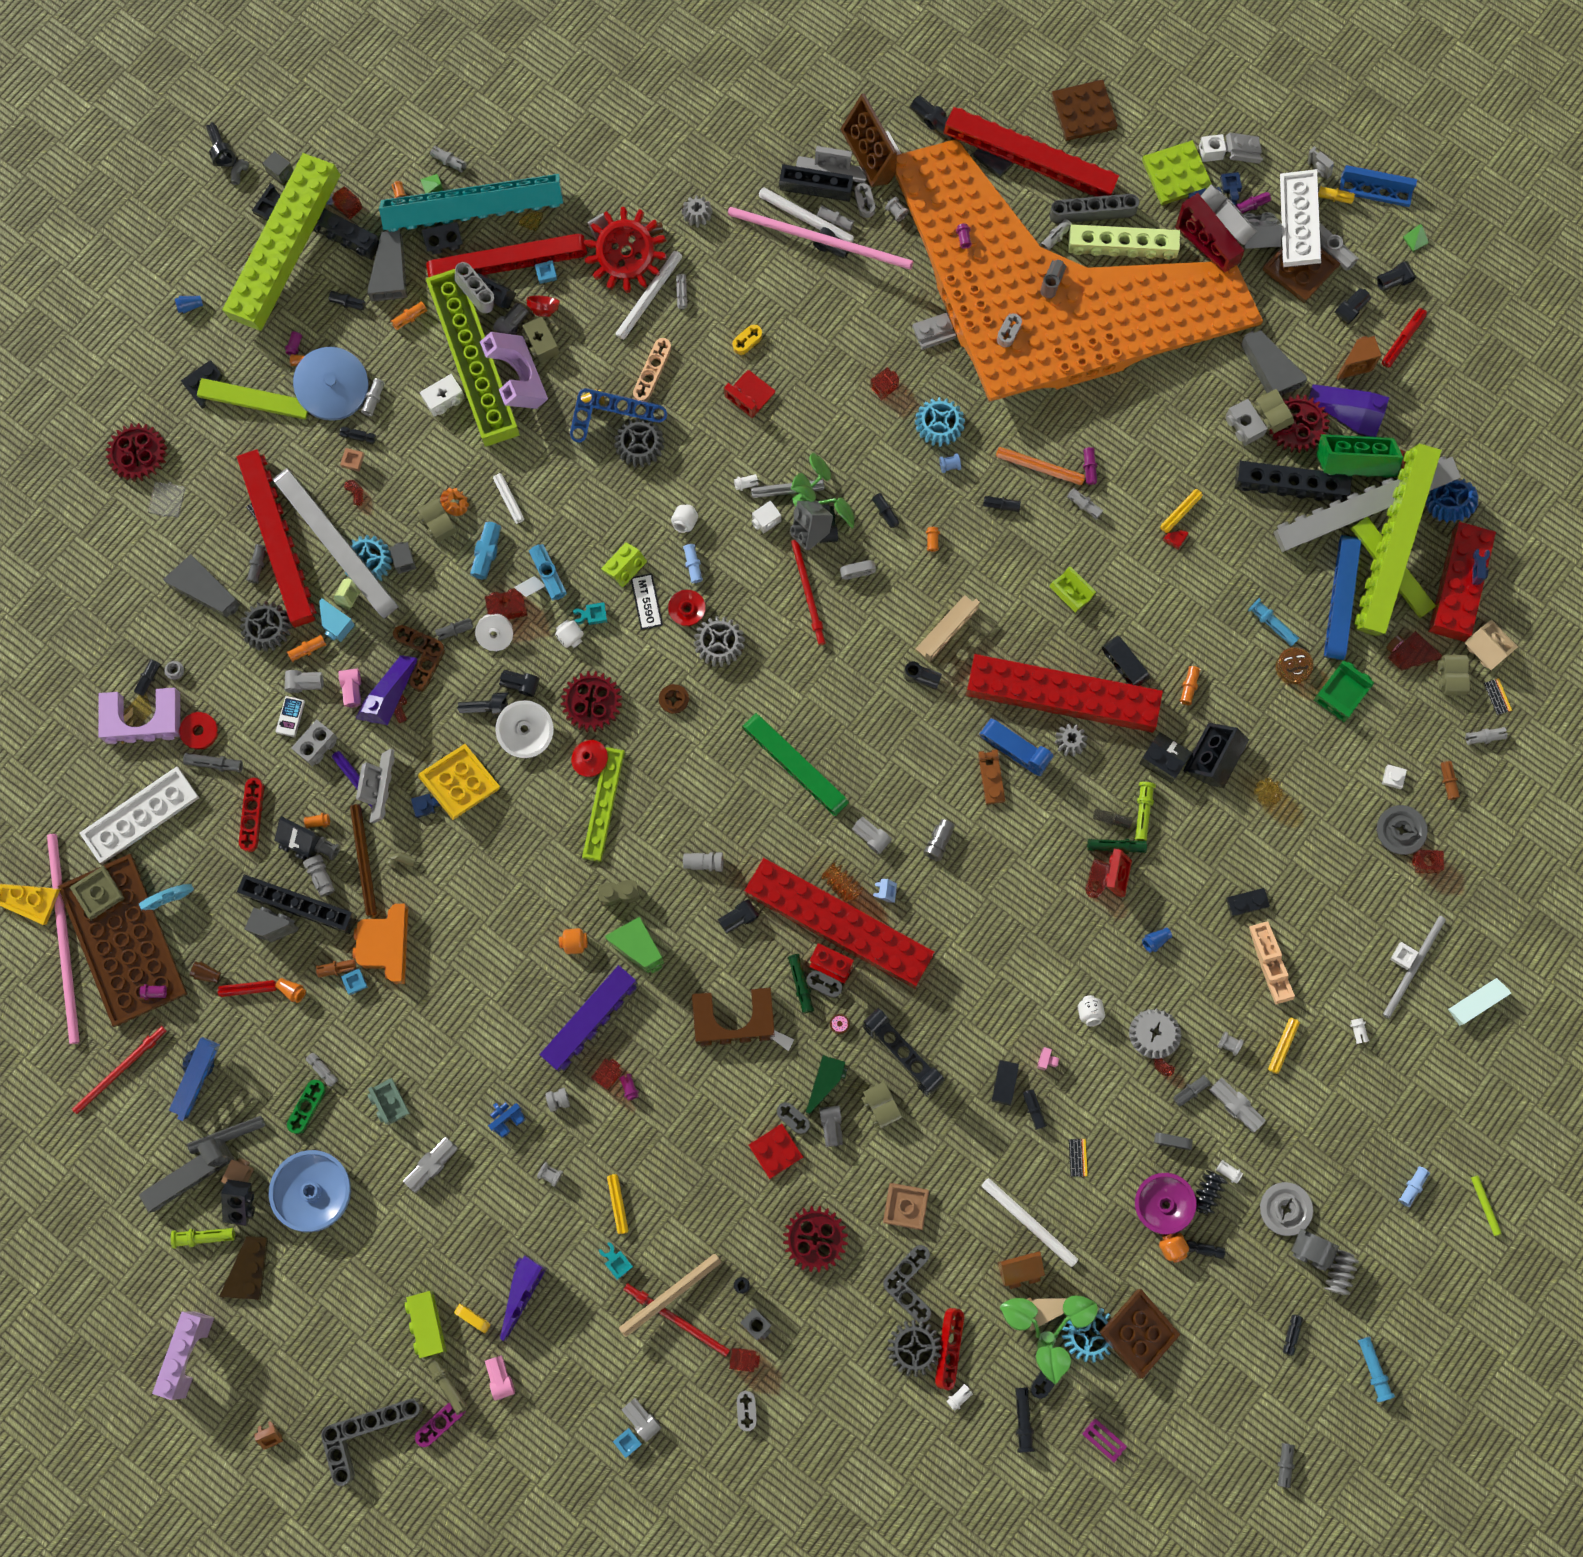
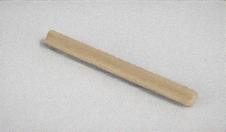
[619,1254,721,1337]

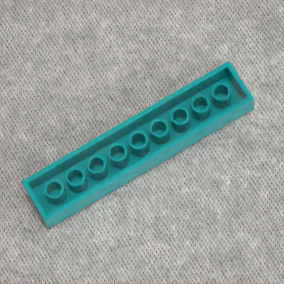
[379,174,563,232]

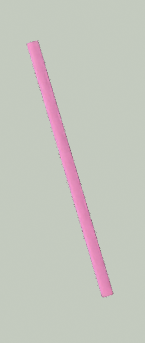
[728,207,913,270]
[47,834,80,1044]

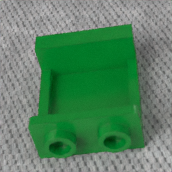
[1313,661,1375,722]

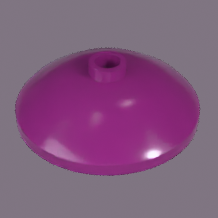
[1135,1173,1196,1235]

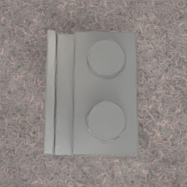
[1226,132,1263,164]
[1307,146,1334,180]
[912,313,956,350]

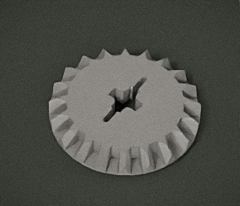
[1129,1009,1181,1059]
[1260,1182,1313,1236]

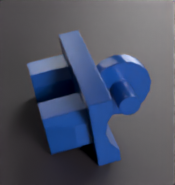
[488,1102,526,1138]

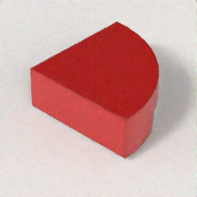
[1162,530,1189,550]

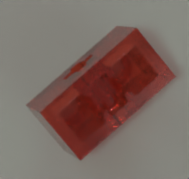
[485,588,528,620]

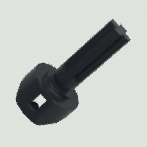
[206,122,237,167]
[457,692,509,718]

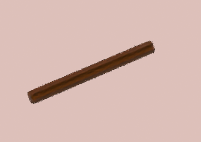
[350,804,377,916]

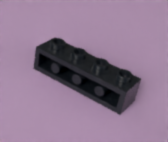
[779,164,853,202]
[313,208,379,260]

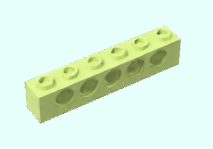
[1068,225,1180,260]

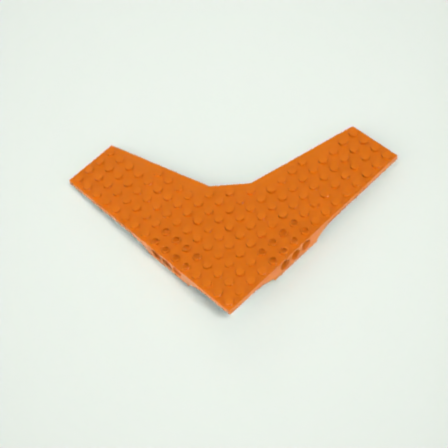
[895,139,1263,402]

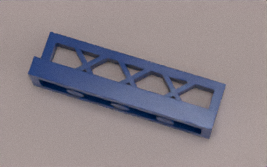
[1339,165,1417,207]
[169,1037,220,1121]

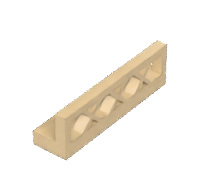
[915,595,980,663]

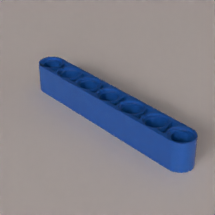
[1324,535,1361,660]

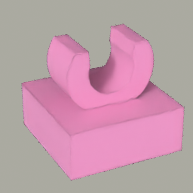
[1037,1047,1059,1071]

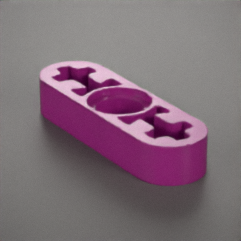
[415,1403,467,1447]

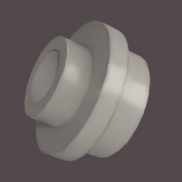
[165,661,184,680]

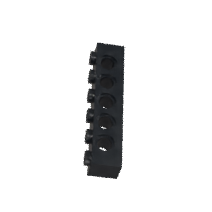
[1234,460,1352,503]
[237,874,357,934]

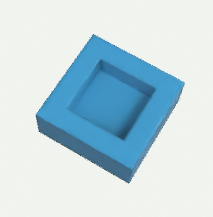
[535,261,557,284]
[341,969,368,995]
[613,1427,642,1458]

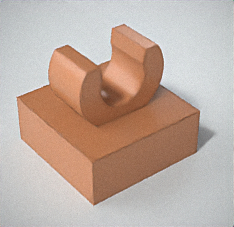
[340,448,365,472]

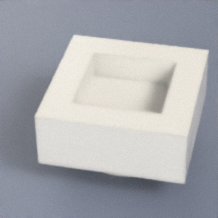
[1382,765,1407,789]
[1390,942,1419,970]

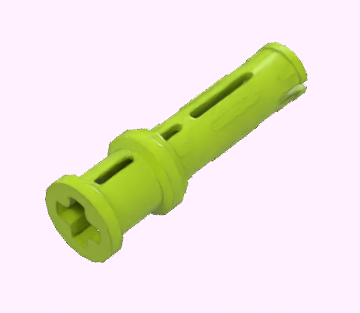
[1135,782,1156,841]
[170,1228,235,1249]

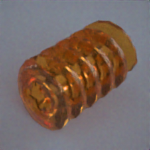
[821,861,864,903]

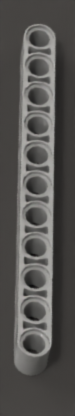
[272,468,399,619]

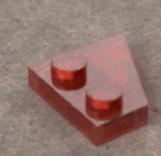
[1388,631,1442,671]

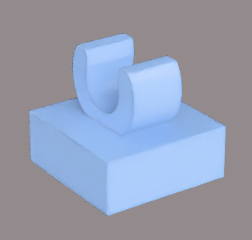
[873,879,897,903]

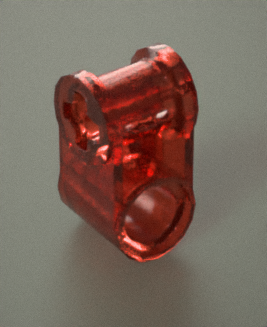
[1085,859,1111,898]

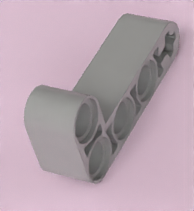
[1201,184,1257,245]

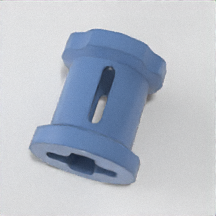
[939,453,961,473]

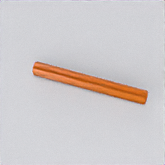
[996,447,1085,485]

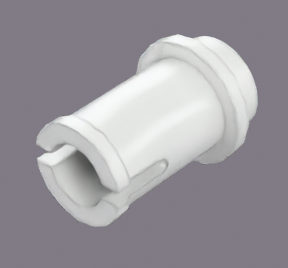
[734,474,758,491]
[1350,1018,1369,1044]
[1216,1160,1243,1184]
[946,1384,973,1411]

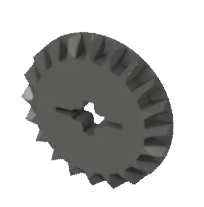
[1376,805,1428,855]

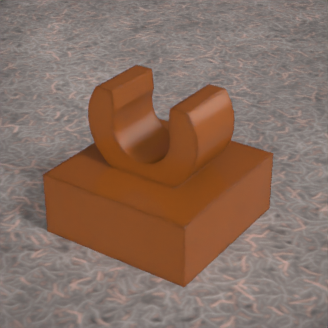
[254,1421,283,1450]

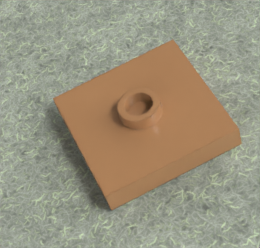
[883,1183,929,1230]

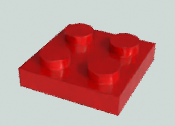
[1106,849,1132,897]
[748,1123,803,1179]

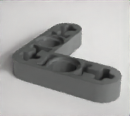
[883,1245,931,1322]

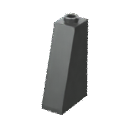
[368,230,407,302]
[1241,330,1307,396]
[163,554,240,618]

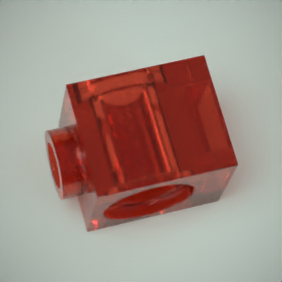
[332,186,363,219]
[870,367,899,401]
[1412,850,1444,874]
[591,1058,623,1091]
[729,1347,760,1372]

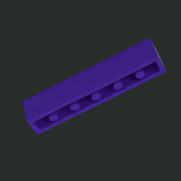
[539,965,637,1072]

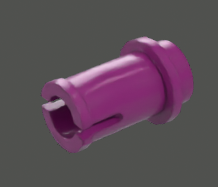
[956,223,972,249]
[284,331,302,356]
[140,984,167,1000]
[619,1074,639,1101]

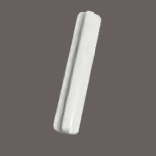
[493,473,524,524]

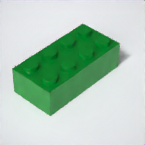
[1316,434,1403,478]

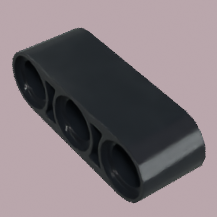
[1101,635,1150,686]

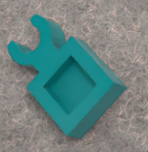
[573,602,608,625]
[599,1242,633,1280]

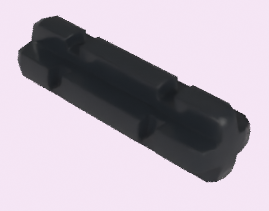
[340,427,376,444]
[1186,1240,1225,1259]
[1283,1315,1303,1356]

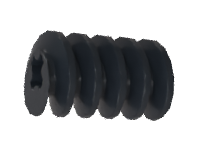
[1196,1170,1228,1216]

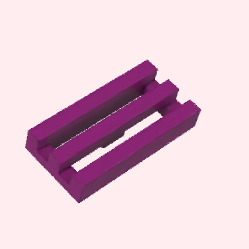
[1082,1418,1127,1463]

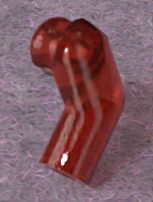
[344,480,363,506]
[394,695,408,723]
[1153,1058,1175,1077]

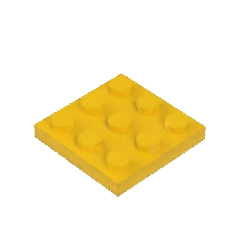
[418,744,500,820]

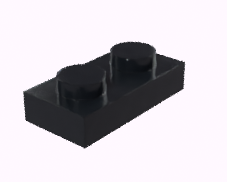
[1226,888,1270,917]

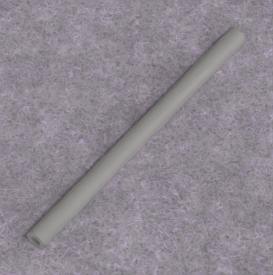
[1382,916,1446,1019]

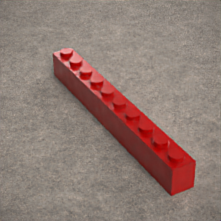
[943,106,1119,197]
[236,449,317,628]

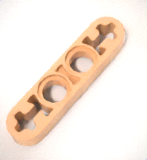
[633,338,671,402]

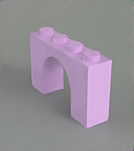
[480,332,548,409]
[98,688,180,744]
[152,1311,214,1400]

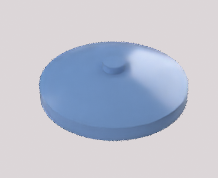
[293,347,368,421]
[269,1150,351,1232]

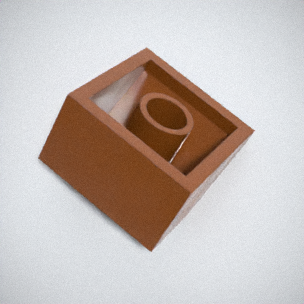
[1337,336,1382,380]
[997,1251,1045,1289]

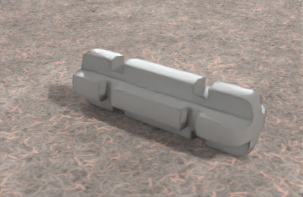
[676,274,687,309]
[306,1053,338,1087]

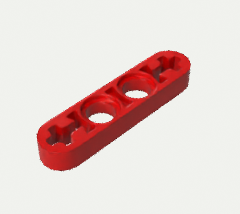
[239,778,264,853]
[935,1308,964,1390]

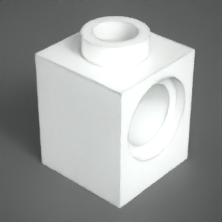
[1199,134,1228,162]
[751,501,781,534]

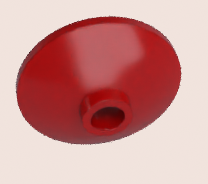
[668,589,706,626]
[571,740,608,777]

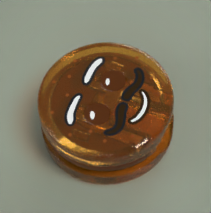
[1275,647,1313,684]

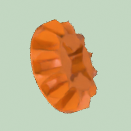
[440,488,470,516]

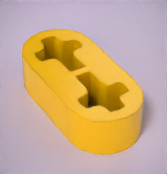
[732,325,762,355]
[454,1303,491,1334]

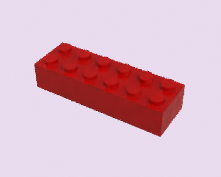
[1428,522,1496,642]

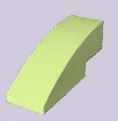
[333,578,360,610]

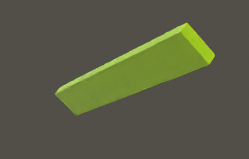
[197,378,308,420]
[1351,517,1436,618]
[582,747,625,862]

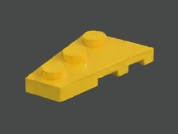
[0,884,60,925]

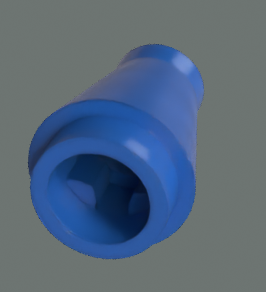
[175,295,203,314]
[1142,928,1172,953]

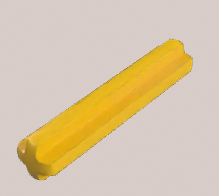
[1160,489,1203,533]
[1268,1018,1300,1074]
[607,1174,629,1234]

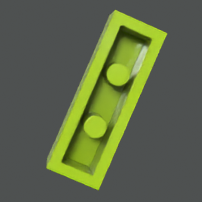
[405,1291,447,1358]

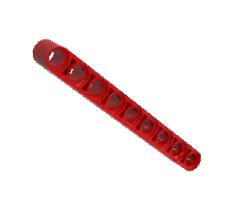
[426,234,587,278]

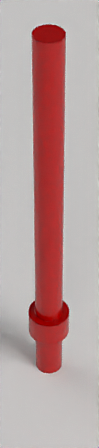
[791,540,826,646]
[72,1026,167,1114]
[623,1283,730,1357]

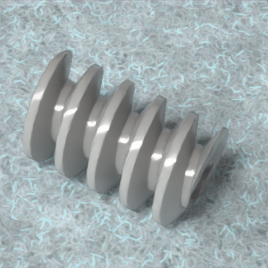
[1324,1249,1359,1295]

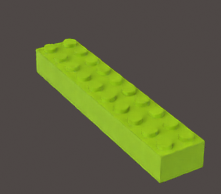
[222,153,341,331]
[426,269,520,447]
[1354,443,1442,636]

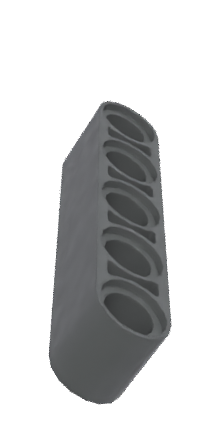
[1049,194,1139,224]

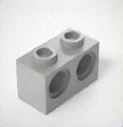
[291,719,337,767]

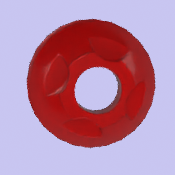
[526,296,560,317]

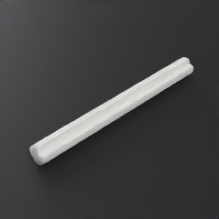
[759,188,854,243]
[616,251,682,340]
[982,1178,1078,1267]

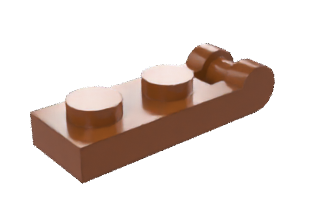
[978,749,1005,805]

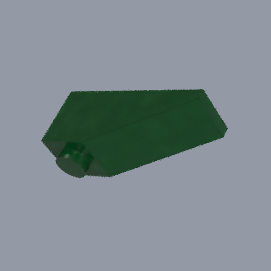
[806,1055,848,1115]

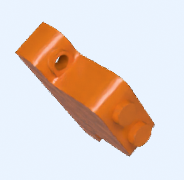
[353,904,409,984]

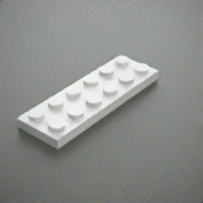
[1280,169,1321,267]
[80,767,199,865]

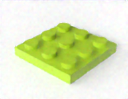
[1142,140,1212,206]

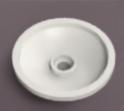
[496,700,553,758]

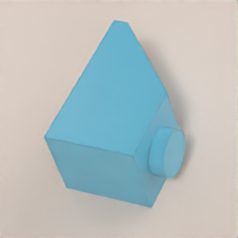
[319,598,355,642]

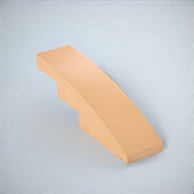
[1249,921,1295,1005]

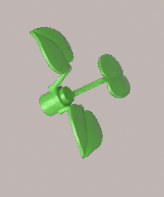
[791,453,854,529]
[1000,1295,1098,1384]

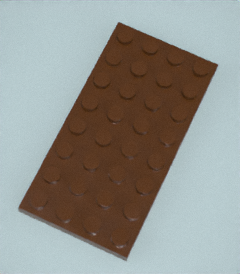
[58,854,188,1027]

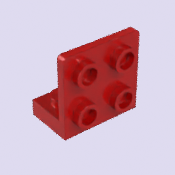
[724,370,775,419]

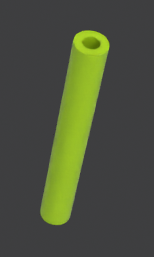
[1471,1175,1502,1236]

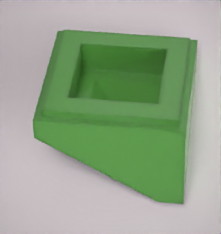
[420,174,443,193]
[1403,224,1429,252]

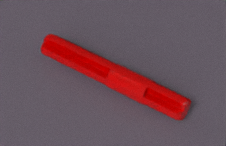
[1381,308,1427,368]

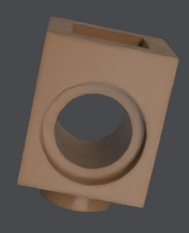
[221,1158,254,1183]

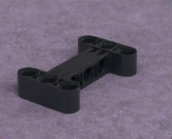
[862,1008,945,1098]

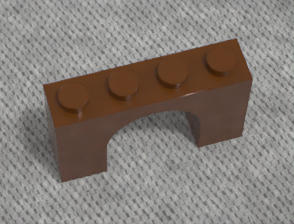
[692,987,775,1047]

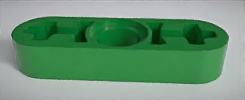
[287,1080,326,1134]

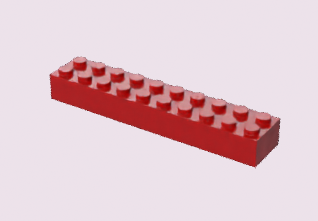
[966,654,1163,733]
[744,857,935,989]

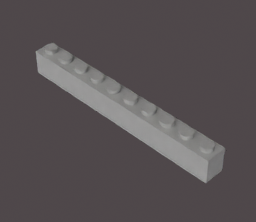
[1274,456,1461,552]

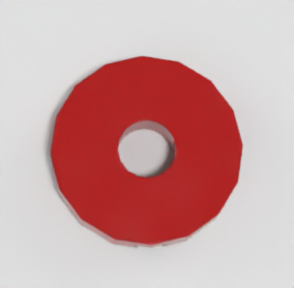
[179,712,218,750]

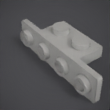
[796,146,866,183]
[356,749,395,824]

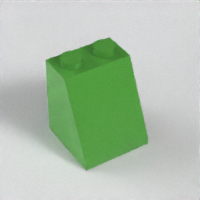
[605,917,665,973]

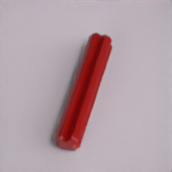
[218,980,277,997]

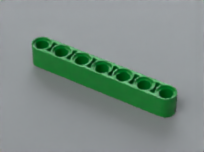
[742,713,849,817]

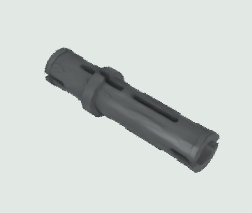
[183,753,243,772]

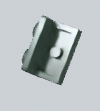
[368,1078,410,1125]

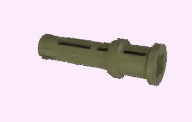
[422,1354,468,1415]

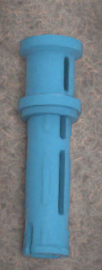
[1248,598,1299,647]
[1358,1337,1395,1402]

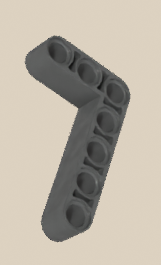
[139,1138,234,1213]
[321,1398,423,1486]

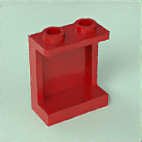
[809,943,854,985]

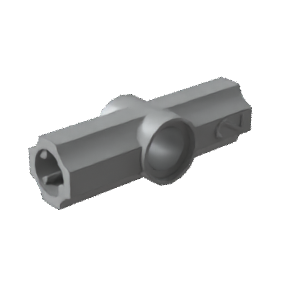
[1319,223,1359,271]
[1210,1078,1266,1133]
[403,1137,458,1193]

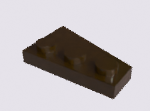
[219,1236,268,1300]

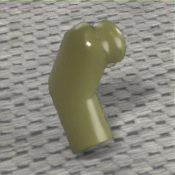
[386,852,416,868]

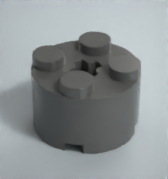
[1291,1229,1339,1272]

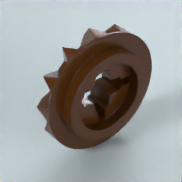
[659,684,689,714]

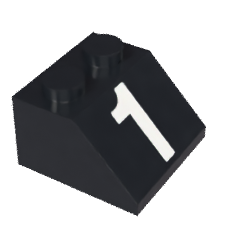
[1139,732,1192,784]
[274,816,320,861]

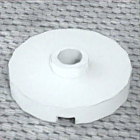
[475,614,513,651]

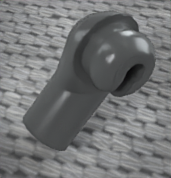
[231,159,249,185]

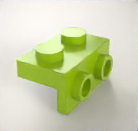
[601,542,647,587]
[1049,566,1096,613]

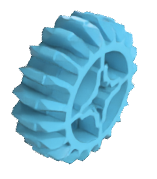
[915,397,965,447]
[345,535,393,581]
[1062,1308,1113,1362]

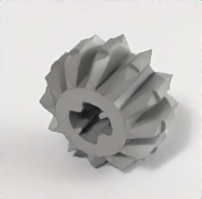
[682,195,712,228]
[1054,724,1087,757]

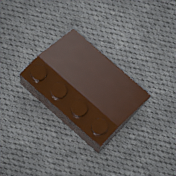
[840,93,897,187]

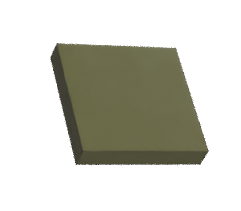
[70,866,125,920]

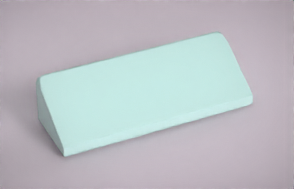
[1448,978,1511,1026]

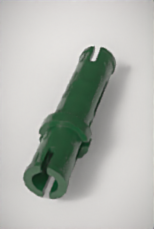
[1087,839,1147,854]
[787,954,814,1014]

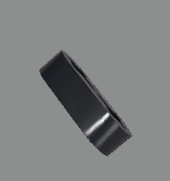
[1030,1370,1055,1399]

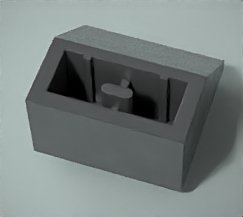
[1242,212,1282,249]
[790,501,833,550]
[244,907,299,942]

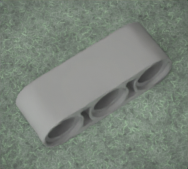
[455,262,494,313]

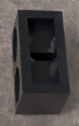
[422,222,464,255]
[471,273,516,309]
[221,1179,255,1226]

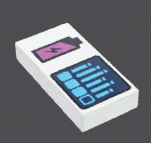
[276,696,305,737]

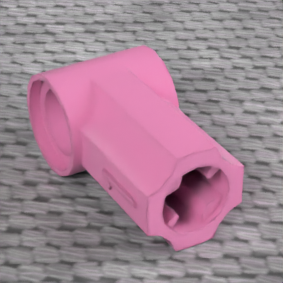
[339,668,361,708]
[485,1355,515,1401]

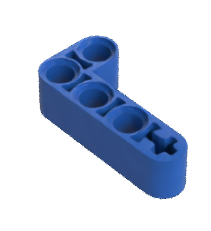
[979,719,1054,776]

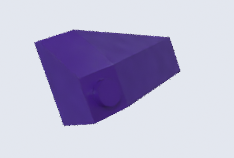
[1308,384,1389,437]
[356,655,418,725]
[500,1256,547,1341]

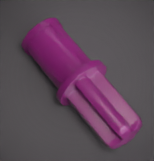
[1235,192,1271,214]
[1083,447,1098,485]

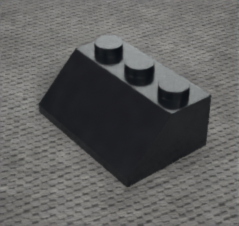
[1183,722,1249,789]

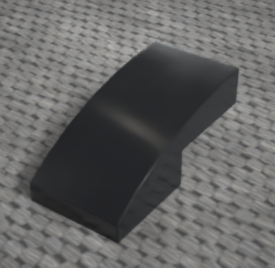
[991,1060,1019,1106]

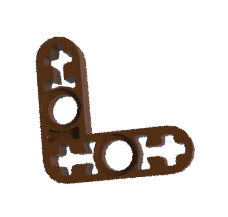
[393,625,445,692]

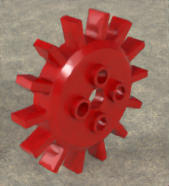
[584,207,667,293]

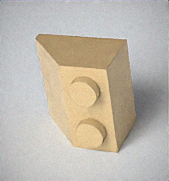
[1464,620,1518,670]

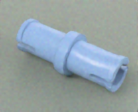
[683,544,703,583]
[1399,1166,1430,1207]

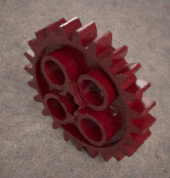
[1269,394,1330,453]
[106,423,168,482]
[560,671,623,732]
[783,1206,848,1273]

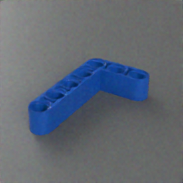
[570,388,667,442]

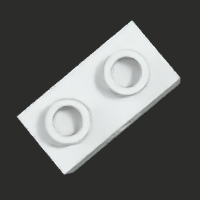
[420,374,465,417]

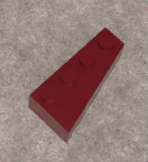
[1175,193,1245,273]

